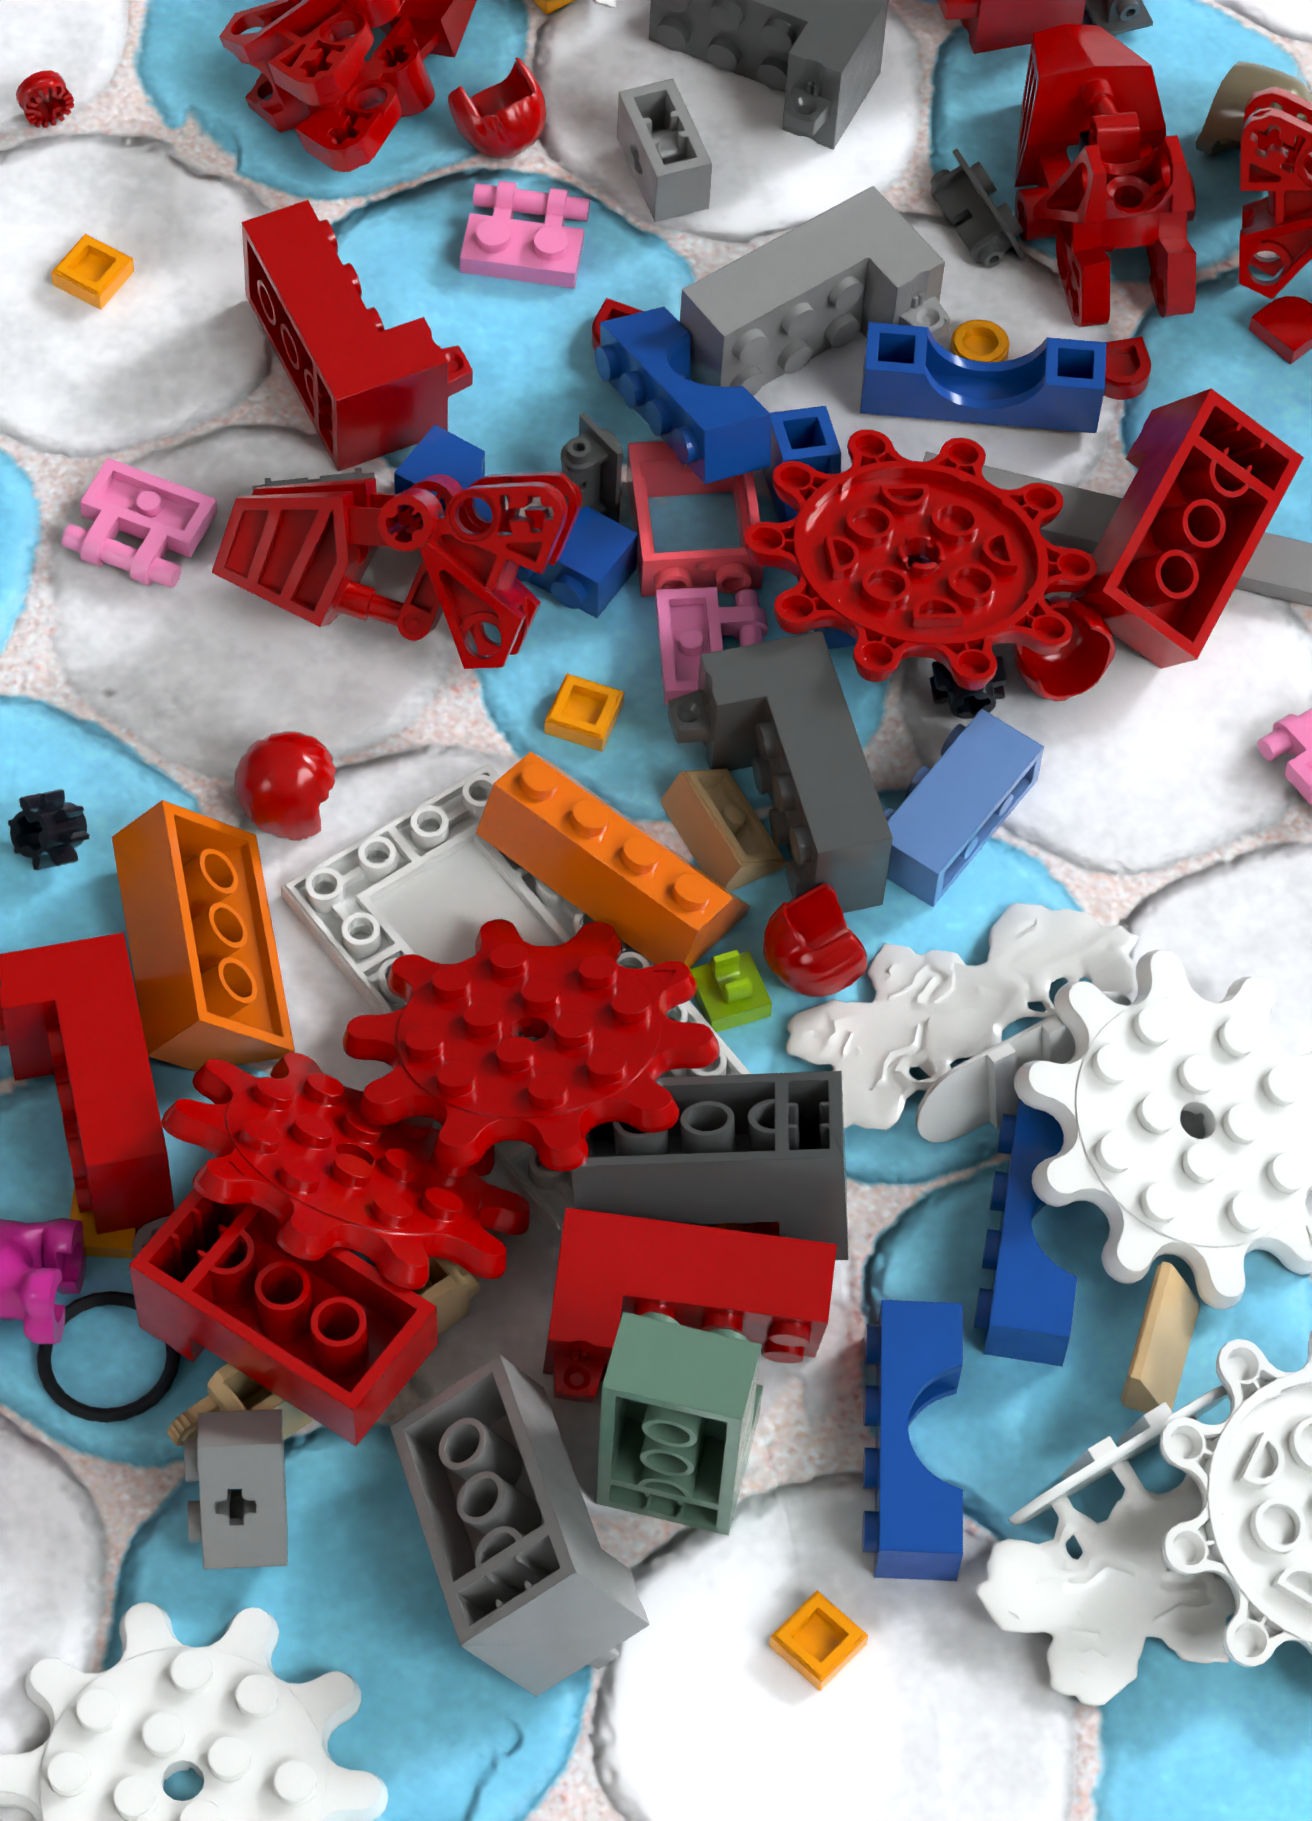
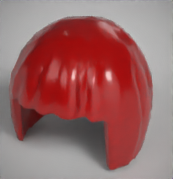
[448,57,546,159]
[1012,596,1116,701]
[234,731,336,841]
[763,882,867,997]

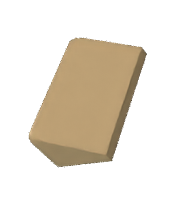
[661,768,786,892]
[1120,1261,1199,1413]

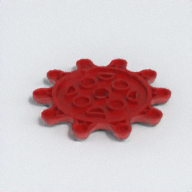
[743,430,1098,690]
[342,919,720,1172]
[161,1053,530,1289]

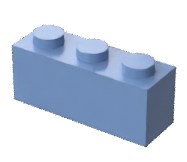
[884,709,1044,907]

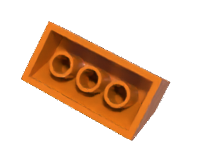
[476,751,750,969]
[112,800,295,1071]

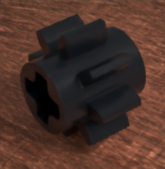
[929,656,1008,719]
[8,789,90,870]

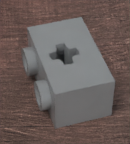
[617,78,712,222]
[184,1409,288,1569]

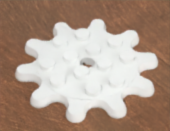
[1014,950,1312,1310]
[1159,1330,1312,1667]
[0,1602,388,1821]

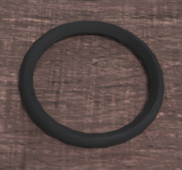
[37,1291,181,1423]

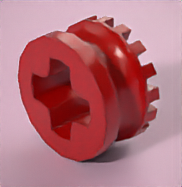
[16,70,74,128]

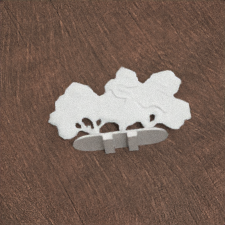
[786,903,1138,1143]
[976,1385,1236,1707]

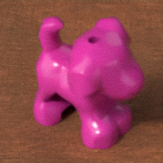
[0,1218,86,1344]

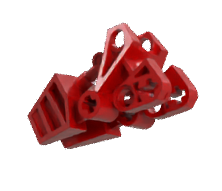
[219,0,477,172]
[1014,24,1196,327]
[1239,86,1312,299]
[211,471,582,669]

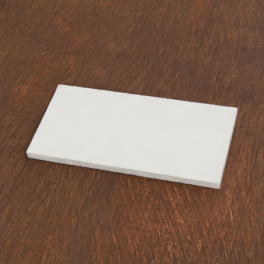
[281,763,751,1244]

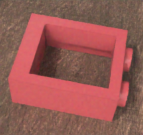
[626,441,764,597]

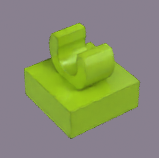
[690,950,772,1033]

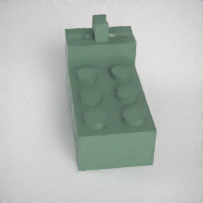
[596,1312,763,1536]

